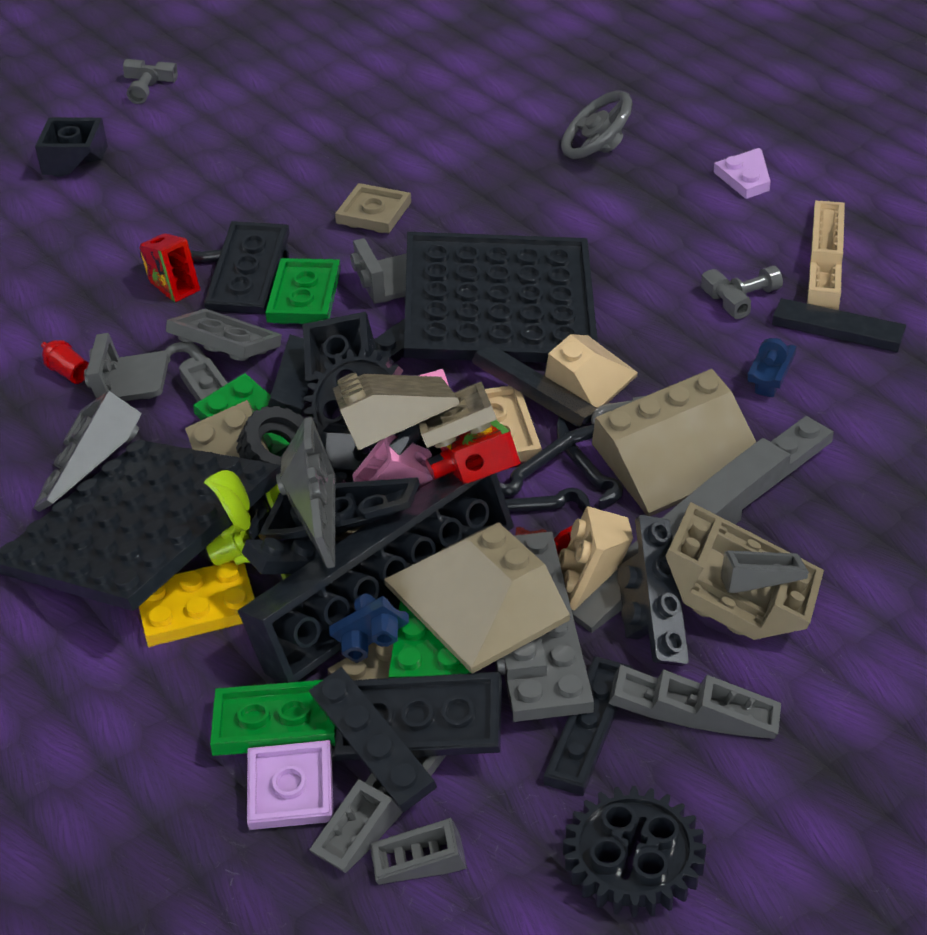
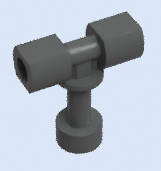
[123,59,178,104]
[701,265,783,319]

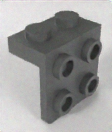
[350,238,407,304]
[84,333,169,401]

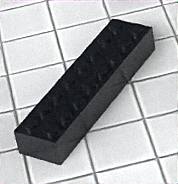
[237,472,514,683]

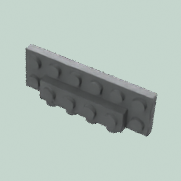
[495,531,594,722]

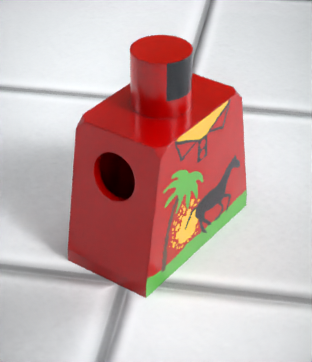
[139,233,200,302]
[425,420,521,484]

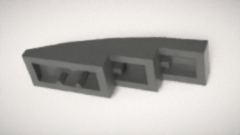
[609,664,781,739]
[310,755,446,873]

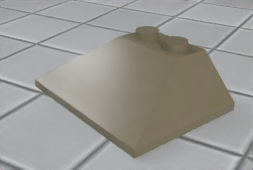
[666,502,824,640]
[384,523,570,674]

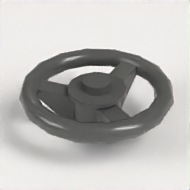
[561,90,633,160]

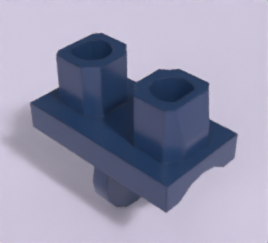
[747,338,797,397]
[329,593,409,663]

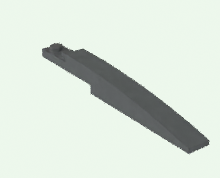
[572,416,834,633]

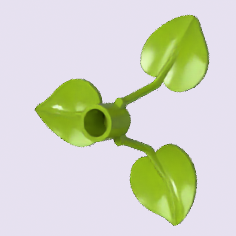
[204,470,291,580]

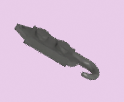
[165,341,228,402]

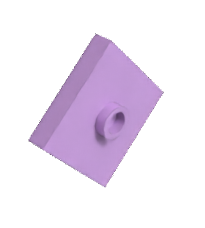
[247,740,334,830]

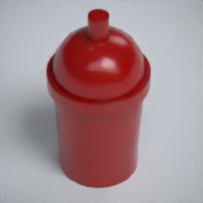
[41,340,89,384]

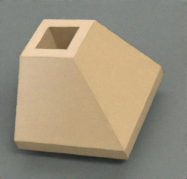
[558,506,633,610]

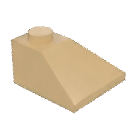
[545,334,638,408]

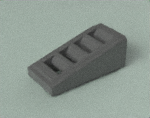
[721,551,809,593]
[370,818,467,885]

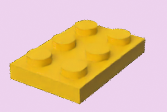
[139,561,255,647]

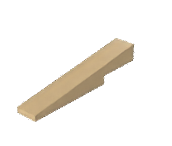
[807,200,845,310]

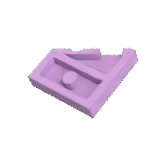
[714,148,770,199]

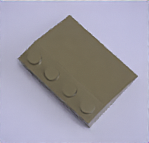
[592,369,756,516]
[333,373,460,450]

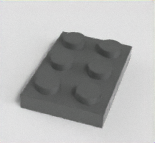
[166,309,282,361]

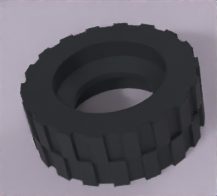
[236,406,304,466]

